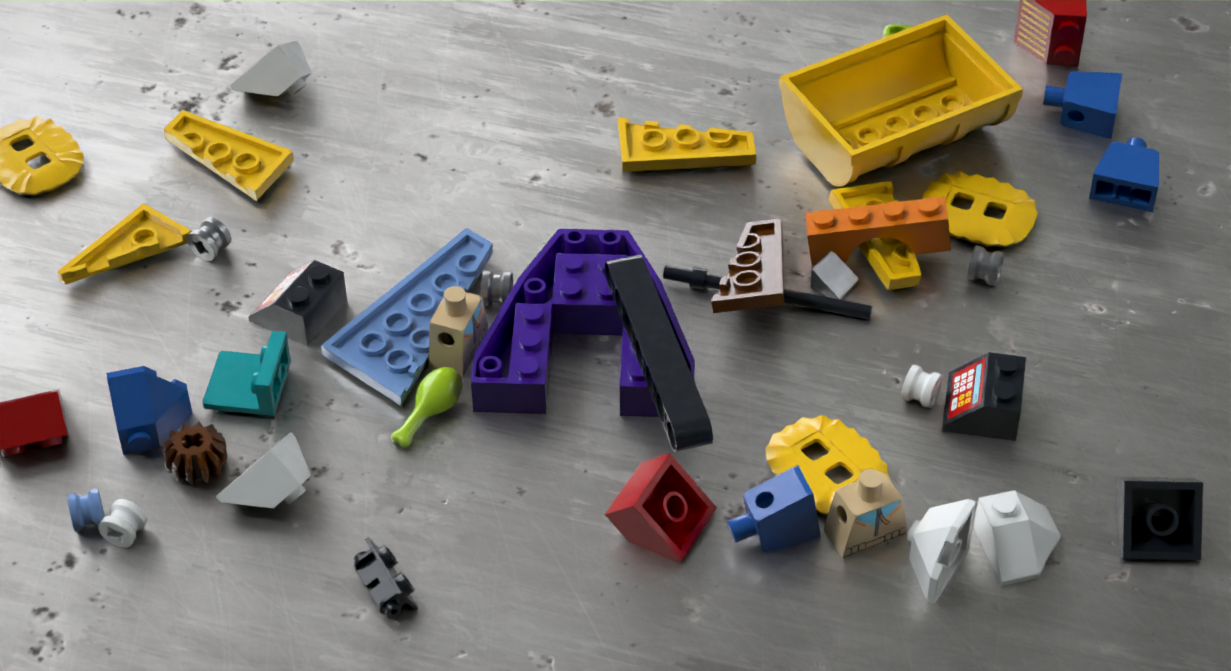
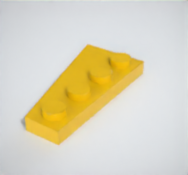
[163,110,294,201]
[618,117,756,172]
[829,181,922,290]

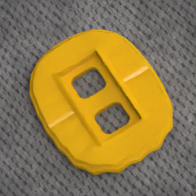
[0,116,84,196]
[922,171,1038,248]
[765,415,890,515]

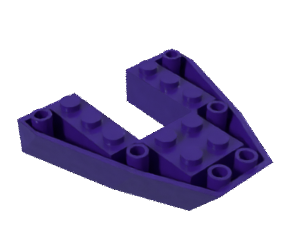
[471,229,695,417]

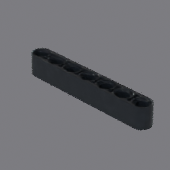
[604,254,713,452]

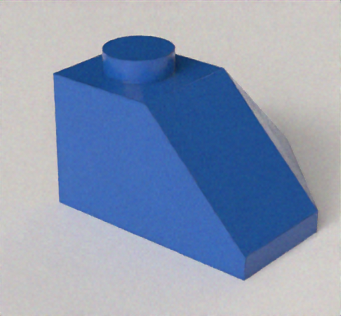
[106,366,193,455]

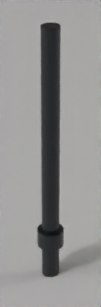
[663,265,873,320]

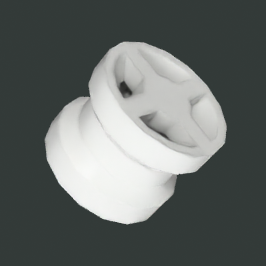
[901,365,943,409]
[98,499,148,548]

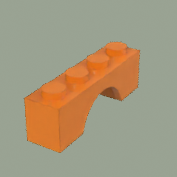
[805,196,951,267]

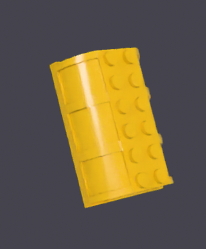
[779,14,1023,187]

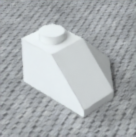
[230,41,312,96]
[216,432,311,508]
[974,490,1061,587]
[907,499,976,605]

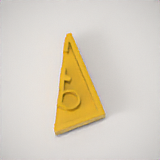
[57,203,192,285]

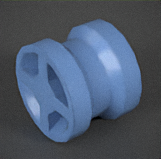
[67,488,105,532]

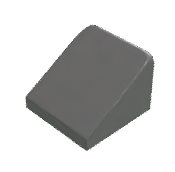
[810,251,859,300]

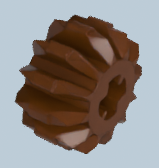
[163,421,228,486]

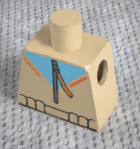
[429,286,489,377]
[824,469,907,559]

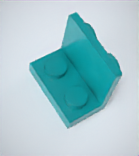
[202,331,291,416]

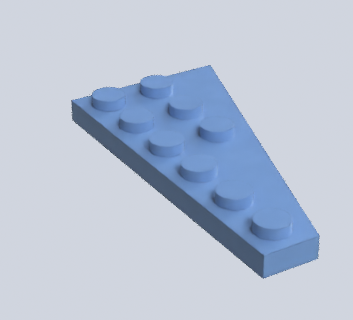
[321,228,493,406]

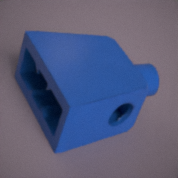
[1043,71,1122,139]
[1089,137,1159,212]
[726,466,821,552]

